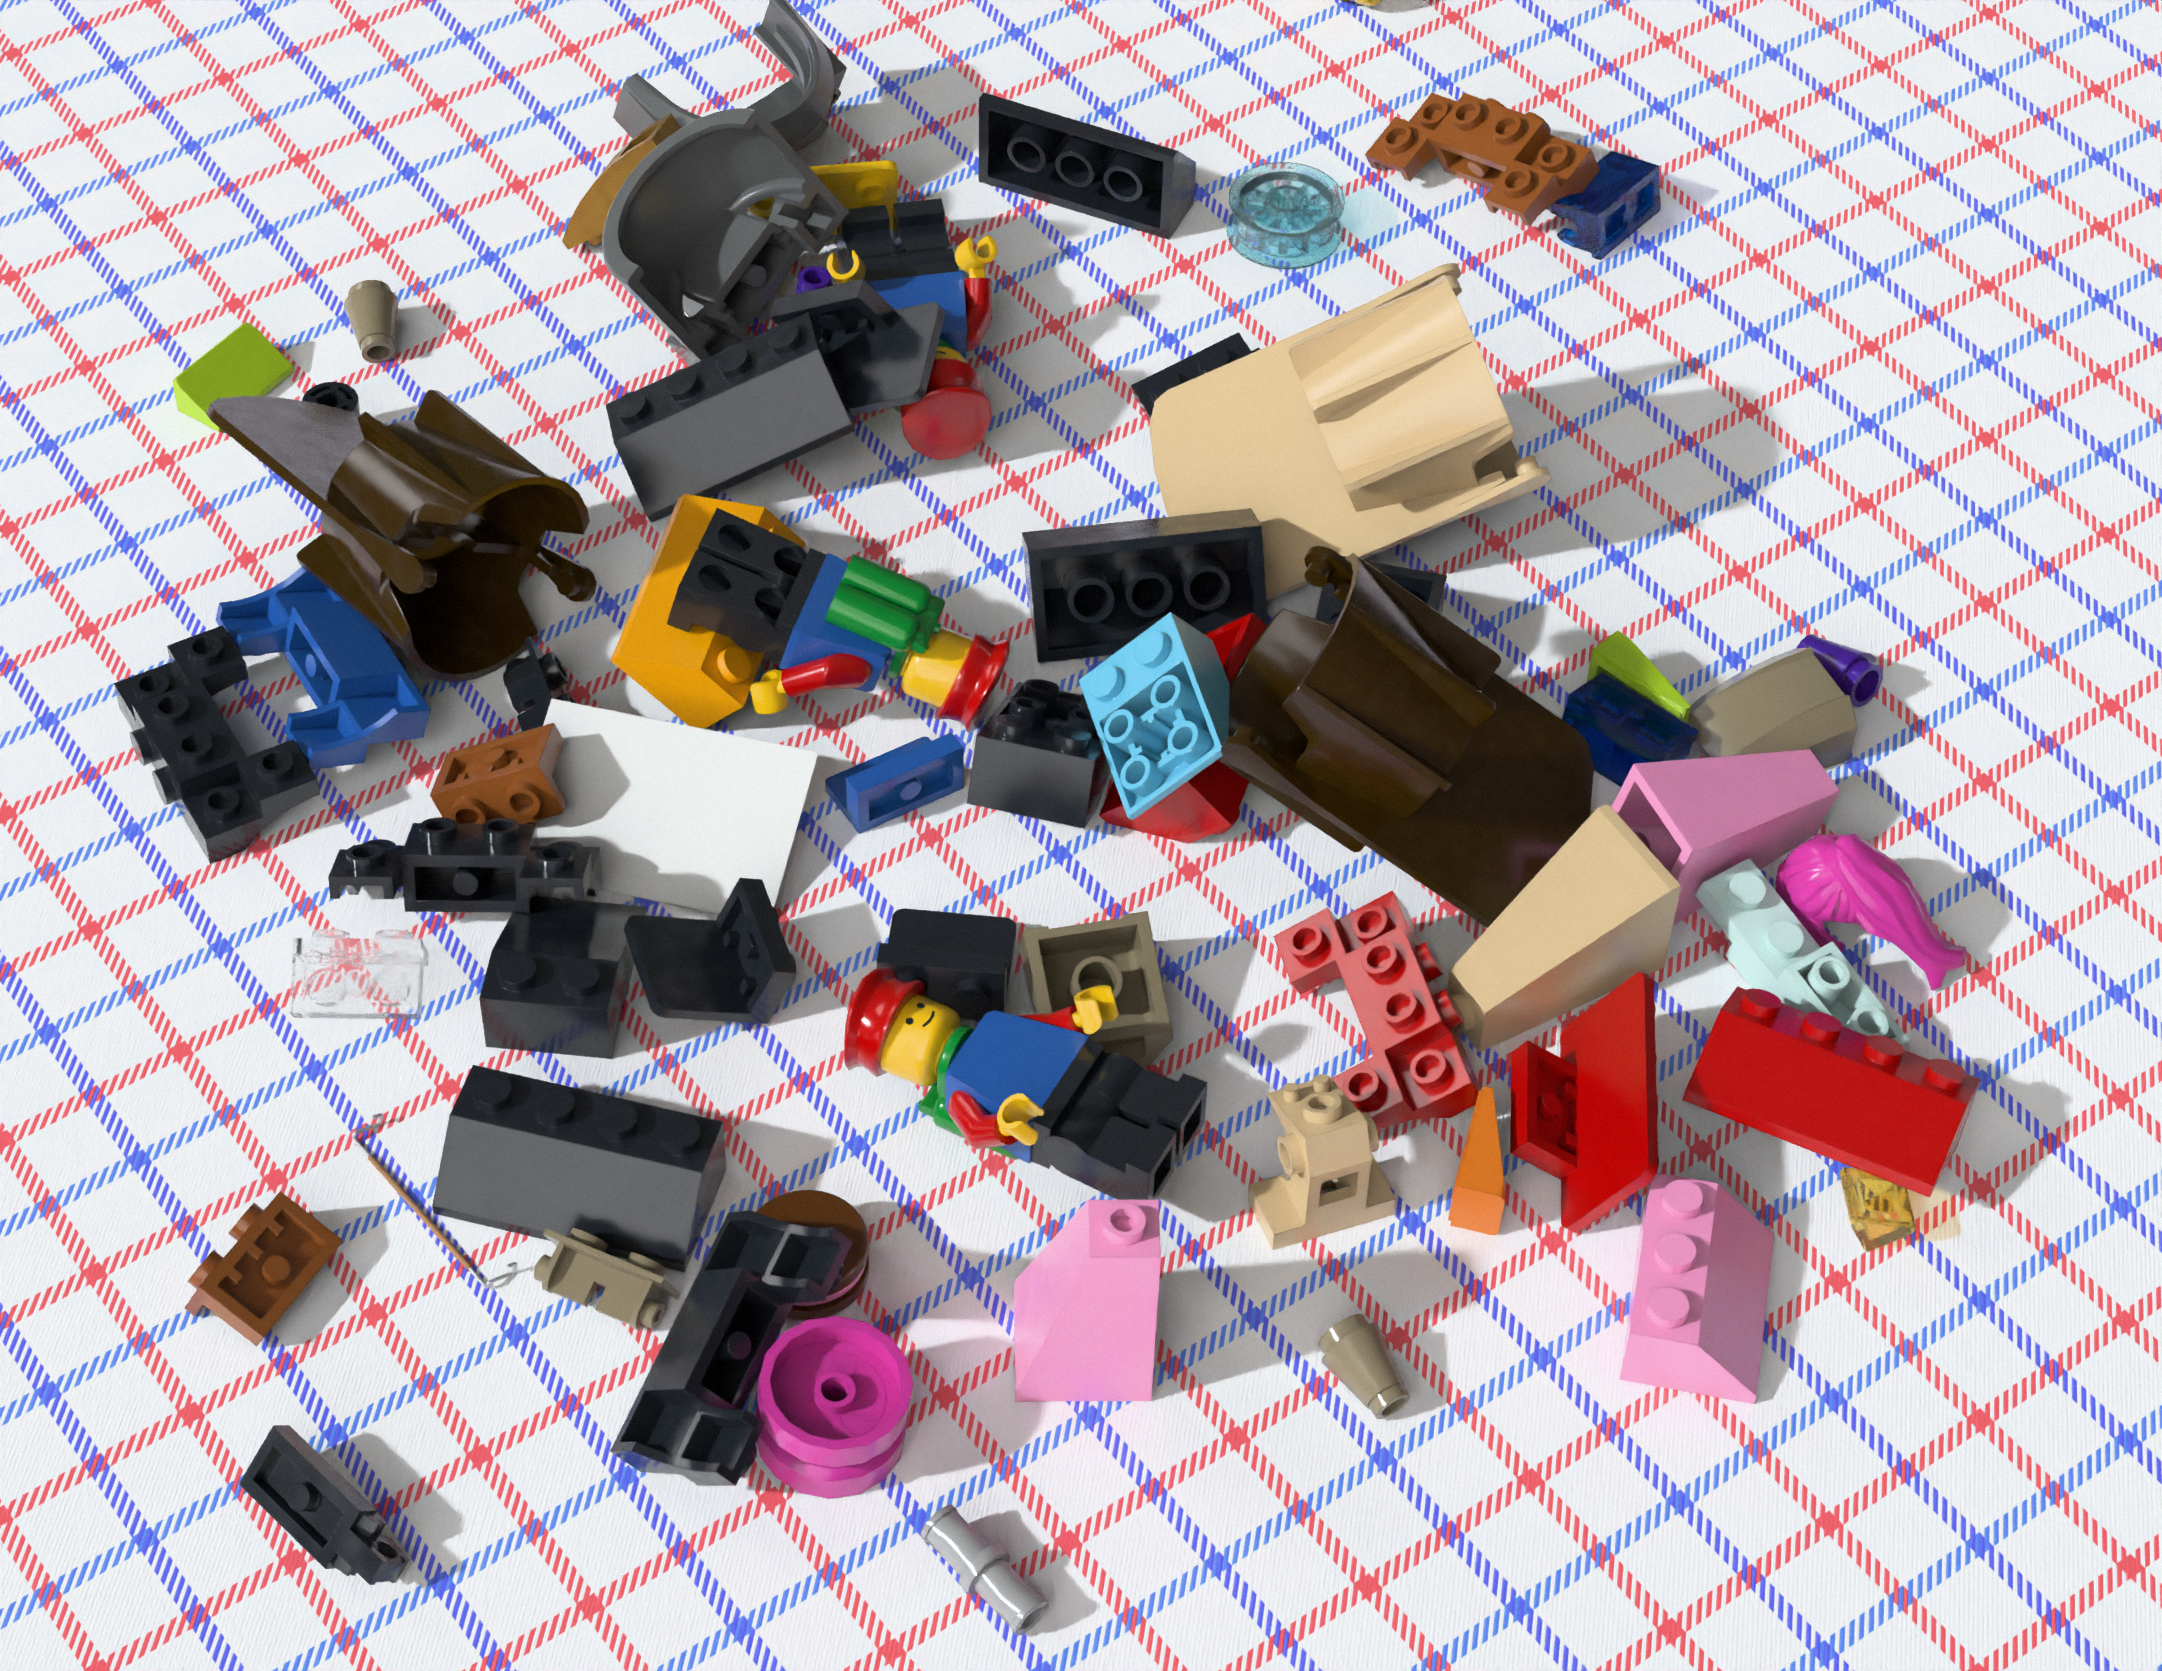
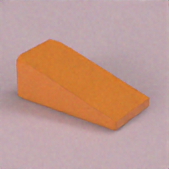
[1448,1086,1505,1235]

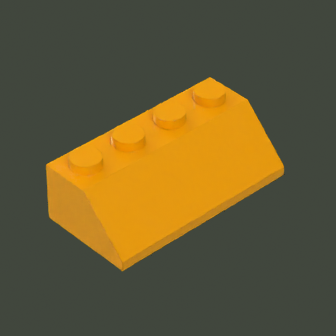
[611,494,806,729]

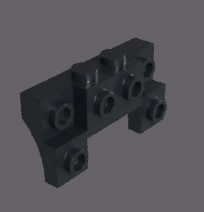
[114,625,320,864]
[328,817,602,913]
[610,1210,853,1486]

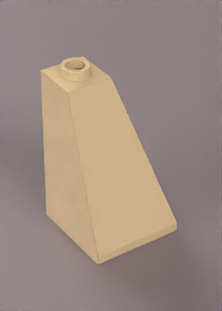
[1447,803,1681,1053]

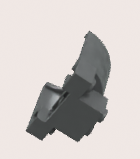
[602,108,849,366]

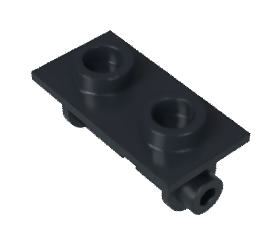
[503,636,576,732]

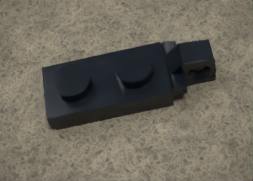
[239,1425,410,1585]

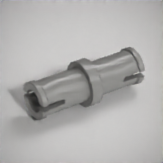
[920,1505,1049,1636]

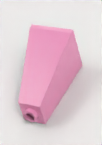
[1612,749,1840,926]
[1014,1200,1161,1402]

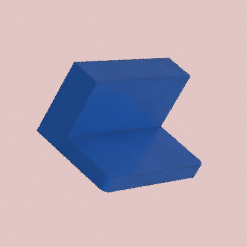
[825,733,964,834]

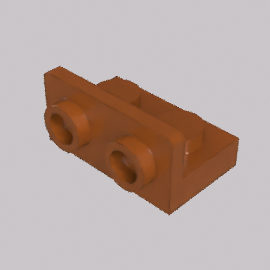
[430,723,566,824]
[184,1191,343,1347]

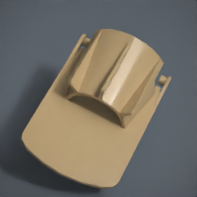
[1149,263,1551,601]

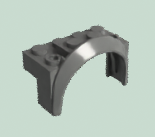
[613,0,847,152]

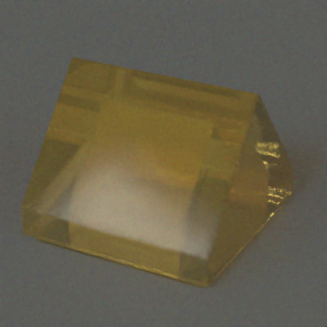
[1839,1167,1916,1252]

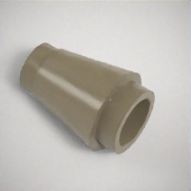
[344,280,399,363]
[1318,1314,1410,1419]

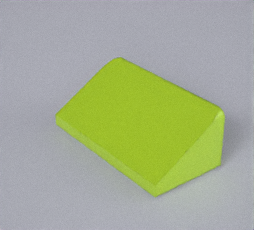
[173,322,294,432]

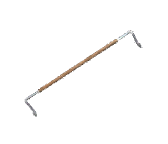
[352,1113,517,1289]

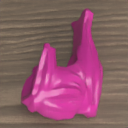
[1775,833,1968,990]

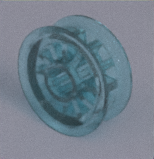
[1226,162,1345,270]

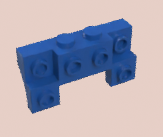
[215,567,431,769]

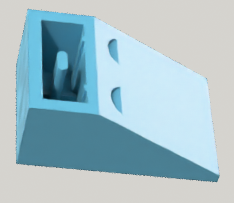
[1079,612,1230,820]

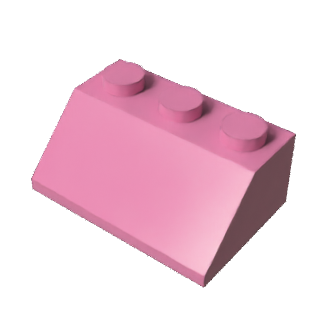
[1619,1173,1774,1404]

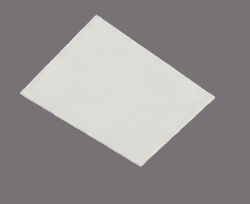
[527,699,819,914]

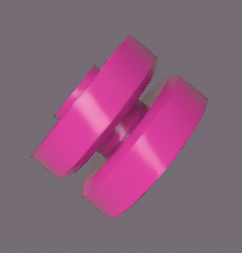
[755,1316,913,1499]

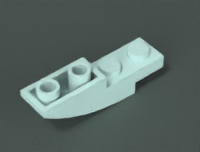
[1695,858,1910,1047]

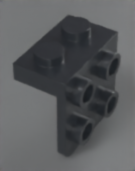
[624,878,797,1024]
[877,908,1016,1021]

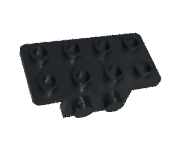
[769,279,945,415]

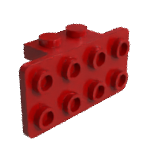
[1510,972,1659,1233]

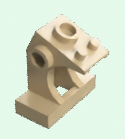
[1248,1074,1396,1251]

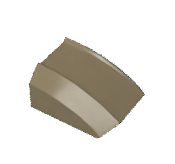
[1687,647,1858,768]
[1019,911,1173,1067]

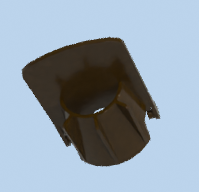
[206,390,596,682]
[1218,546,1594,928]

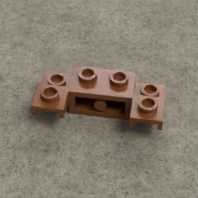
[1365,93,1600,227]

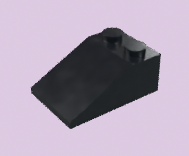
[479,896,646,1059]

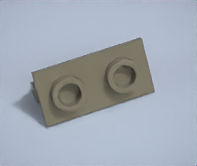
[534,1228,680,1330]

